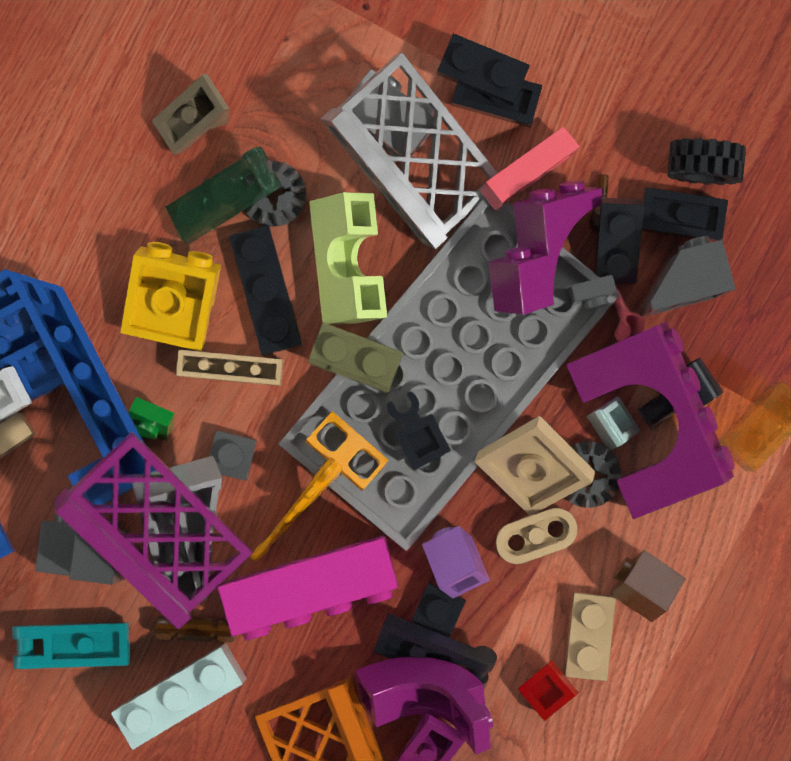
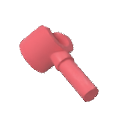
[614,285,645,341]

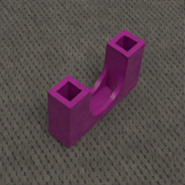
[567,322,735,519]

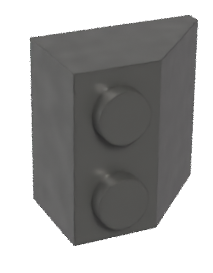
[639,236,736,317]

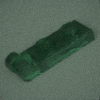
[165,147,282,244]

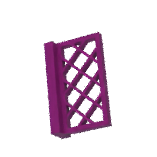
[54,432,252,629]

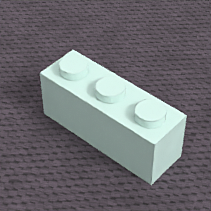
[111,643,247,750]

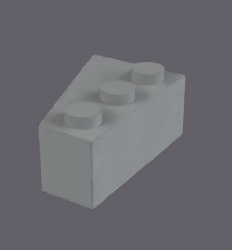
[132,456,222,600]

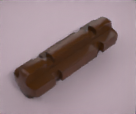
[154,616,236,642]

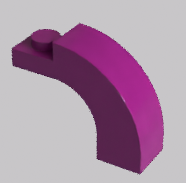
[355,657,493,754]

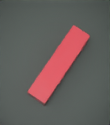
[480,127,580,211]

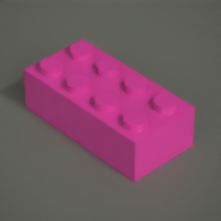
[218,535,398,641]

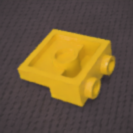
[120,242,221,352]

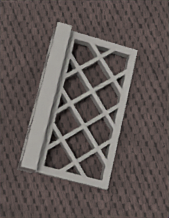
[320,53,498,249]

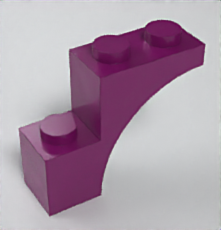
[489,181,603,315]

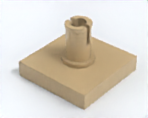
[475,416,595,515]

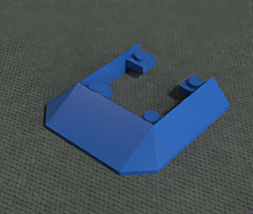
[0,269,157,559]

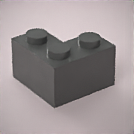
[35,513,131,585]

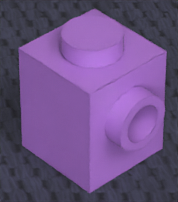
[422,526,490,598]

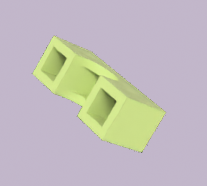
[309,192,387,325]

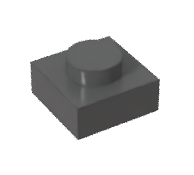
[567,275,617,310]
[209,430,257,481]

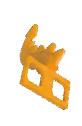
[251,411,389,562]

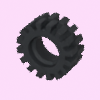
[667,138,746,185]

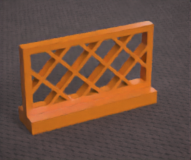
[255,677,384,761]

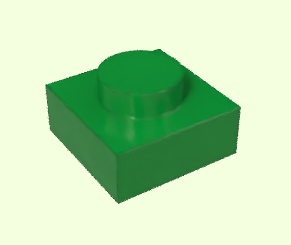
[129,397,175,441]

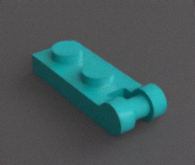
[12,622,130,669]

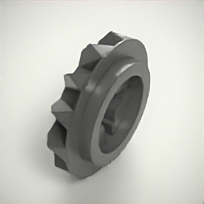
[240,160,306,227]
[564,441,622,508]

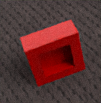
[518,660,579,722]

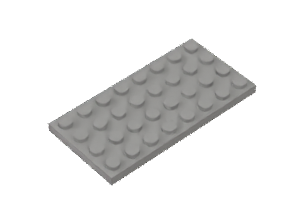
[279,197,620,551]

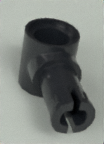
[638,357,724,429]

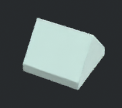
[587,396,640,450]

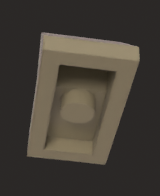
[152,73,230,155]

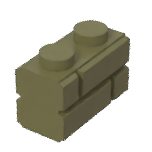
[308,323,403,394]

